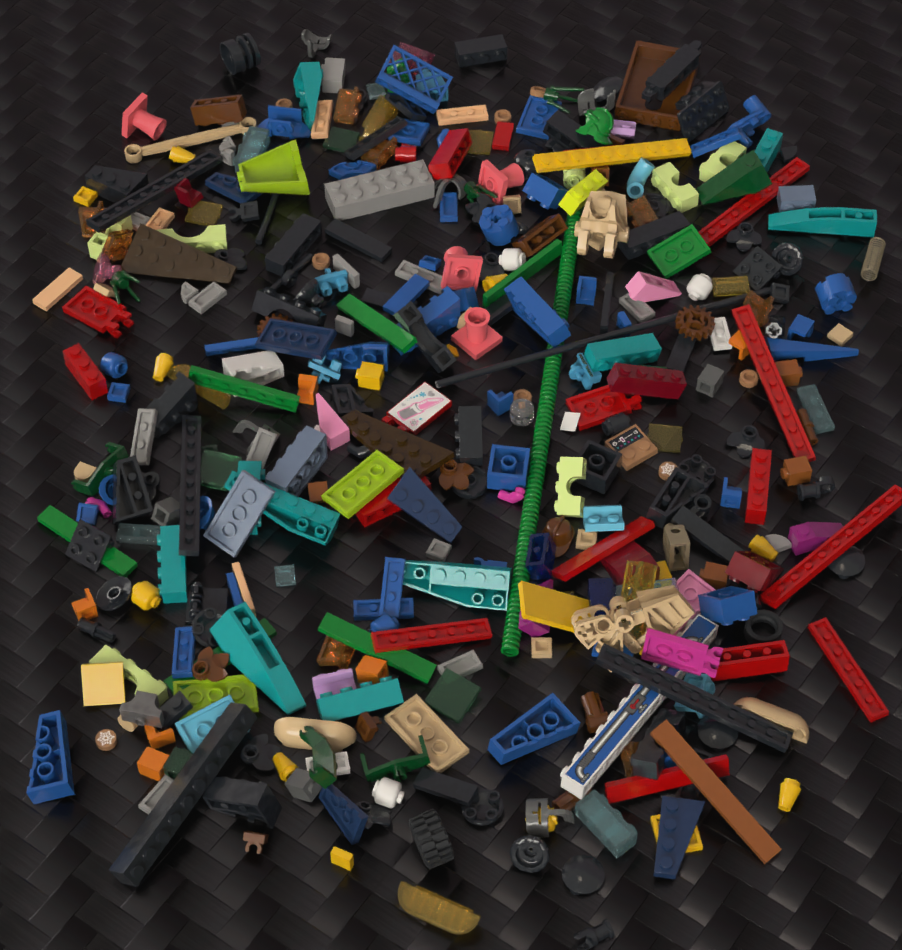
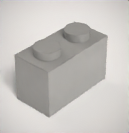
[321,58,346,93]

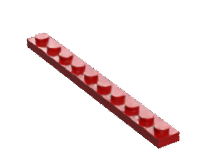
[698,157,810,247]
[732,304,816,462]
[760,485,902,609]

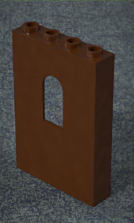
[614,41,701,131]

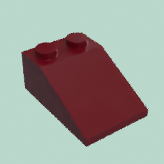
[600,540,660,597]
[725,551,784,593]

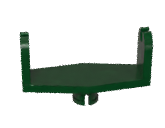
[71,442,129,496]
[299,726,338,789]
[360,735,431,782]

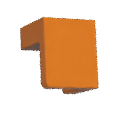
[728,330,749,361]
[297,374,319,405]
[72,588,98,621]
[356,655,389,684]
[144,725,176,749]
[137,747,171,781]

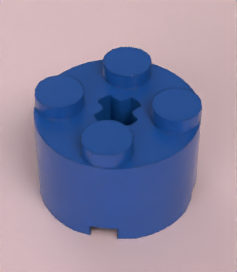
[479,204,519,246]
[815,273,857,315]

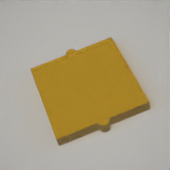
[467,129,493,155]
[185,201,223,226]
[646,424,683,453]

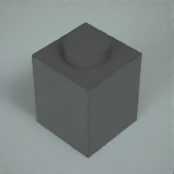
[696,364,724,398]
[151,497,180,526]
[284,768,322,802]

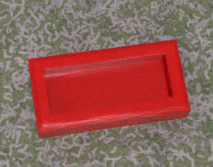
[492,121,514,151]

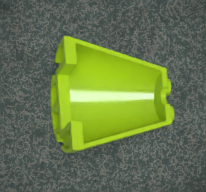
[236,140,310,195]

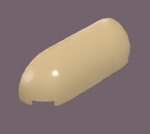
[734,697,809,744]
[274,717,357,752]

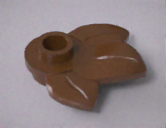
[439,459,474,490]
[192,646,230,682]

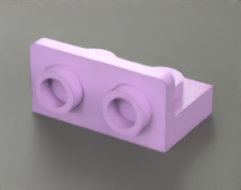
[610,120,636,139]
[312,668,356,700]

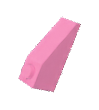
[625,271,682,302]
[316,393,350,451]

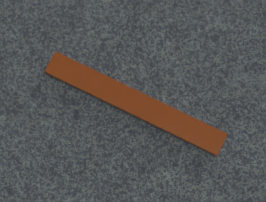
[650,719,782,864]

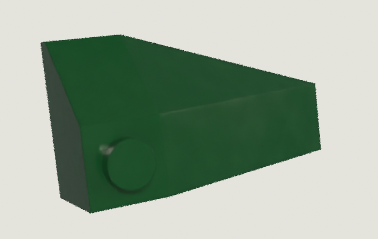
[695,150,772,205]

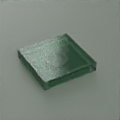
[200,449,242,491]
[424,668,482,723]

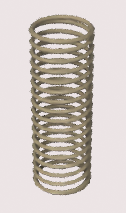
[861,237,886,281]

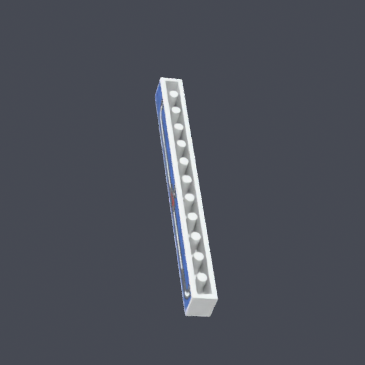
[560,614,719,800]

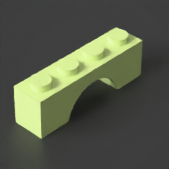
[157,224,228,253]
[89,645,169,707]

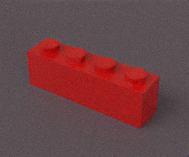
[428,128,473,180]
[744,448,772,525]
[355,476,431,528]
[710,640,790,681]

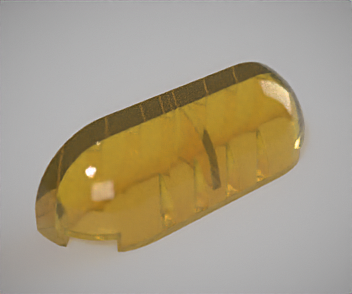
[359,95,398,141]
[167,364,231,409]
[398,881,481,935]

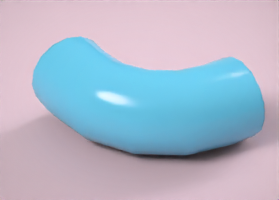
[626,157,655,199]

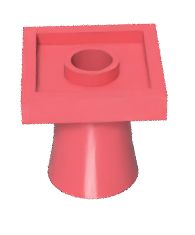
[122,93,167,140]
[477,160,524,205]
[441,246,483,291]
[451,307,503,360]

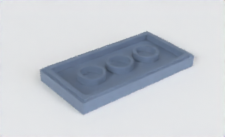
[203,470,276,557]

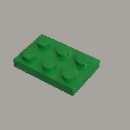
[647,224,711,279]

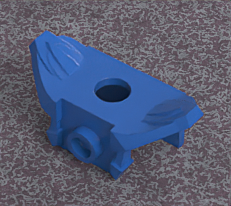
[256,105,311,139]

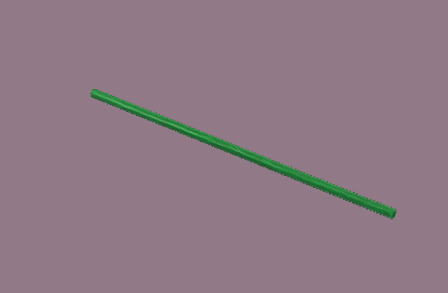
[501,206,584,657]

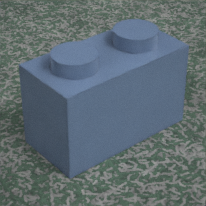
[777,185,816,212]

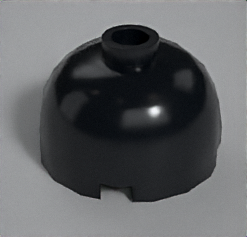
[512,149,544,181]

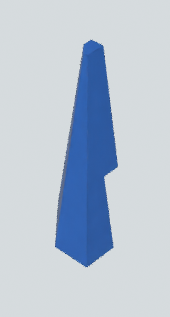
[763,336,859,362]

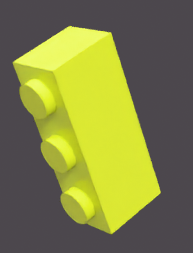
[558,169,608,216]

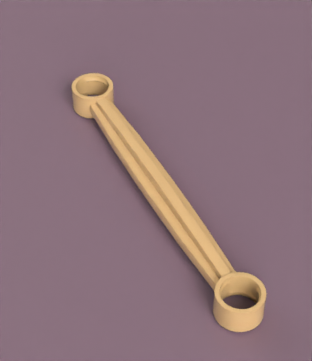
[124,117,257,163]

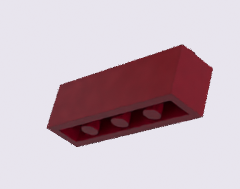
[607,363,687,399]

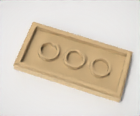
[384,694,469,773]

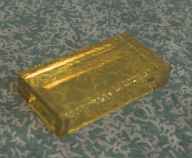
[712,276,750,296]

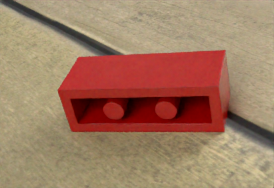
[63,343,108,400]

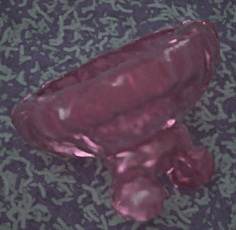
[93,252,121,285]

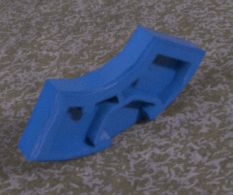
[329,160,377,180]

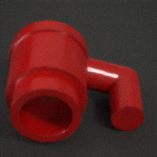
[395,143,417,163]

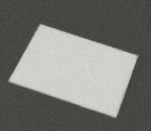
[560,412,580,431]

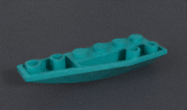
[768,207,877,237]
[224,471,340,546]
[403,560,512,611]
[210,602,306,715]

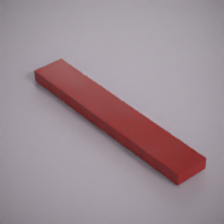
[551,516,655,582]
[808,617,889,723]
[370,618,492,653]
[605,754,730,804]

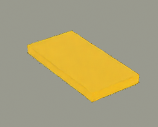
[518,581,591,633]

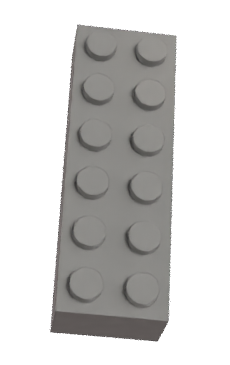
[324,159,434,221]

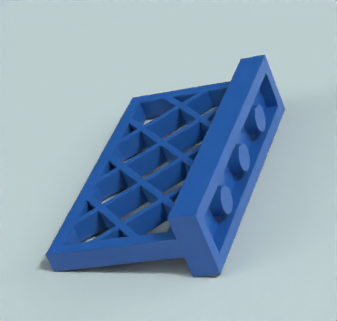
[375,45,453,114]

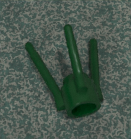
[544,86,585,114]
[464,181,498,203]
[110,270,140,304]

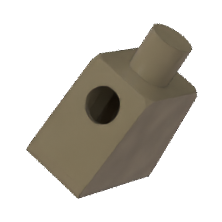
[663,523,690,571]

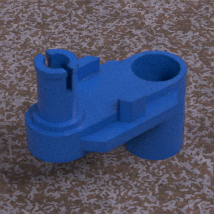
[727,95,772,148]

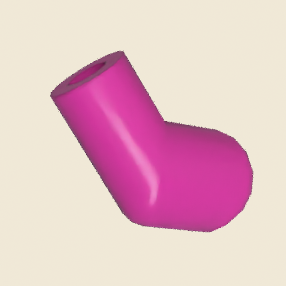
[498,487,525,503]
[85,497,112,518]

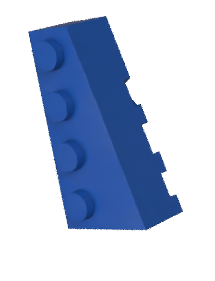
[504,277,571,348]
[393,286,460,356]
[487,693,580,765]
[26,710,75,805]

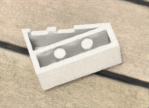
[222,351,284,397]

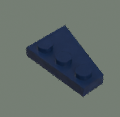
[205,172,263,204]
[319,784,369,845]

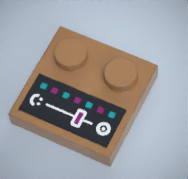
[605,424,658,471]

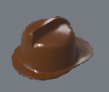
[538,515,575,558]

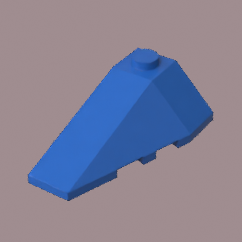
[323,342,390,371]

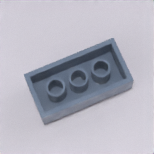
[265,425,328,497]

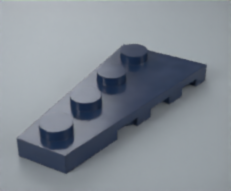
[387,467,462,544]
[654,796,705,879]

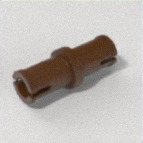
[796,408,819,446]

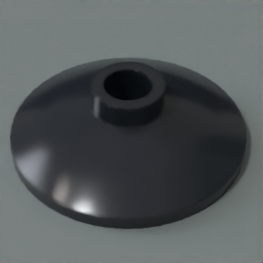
[96,576,132,611]

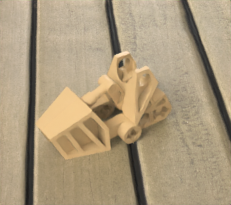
[574,191,629,259]
[571,585,695,672]

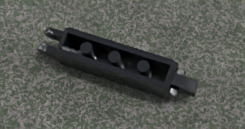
[641,40,702,102]

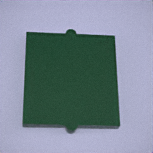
[322,126,360,152]

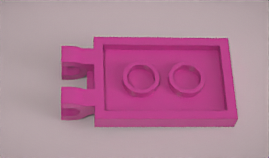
[641,628,723,678]

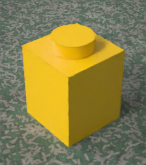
[355,361,384,391]

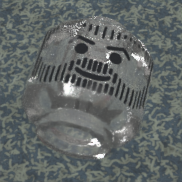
[510,398,534,426]

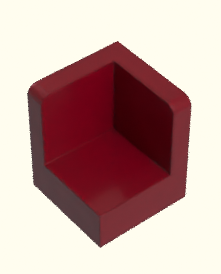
[174,178,203,208]

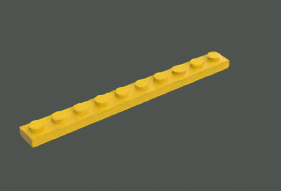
[532,138,692,173]

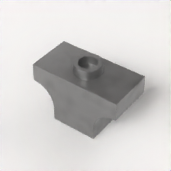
[119,690,164,728]

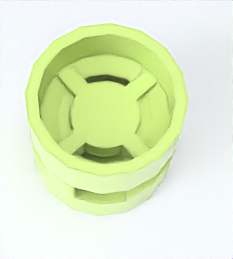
[563,168,585,190]

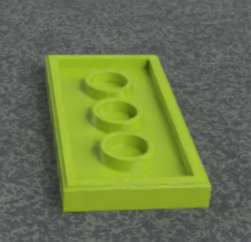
[321,450,404,519]
[173,674,259,720]

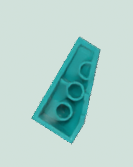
[293,62,324,130]

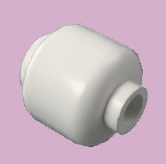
[499,248,526,272]
[686,273,713,301]
[372,777,405,808]

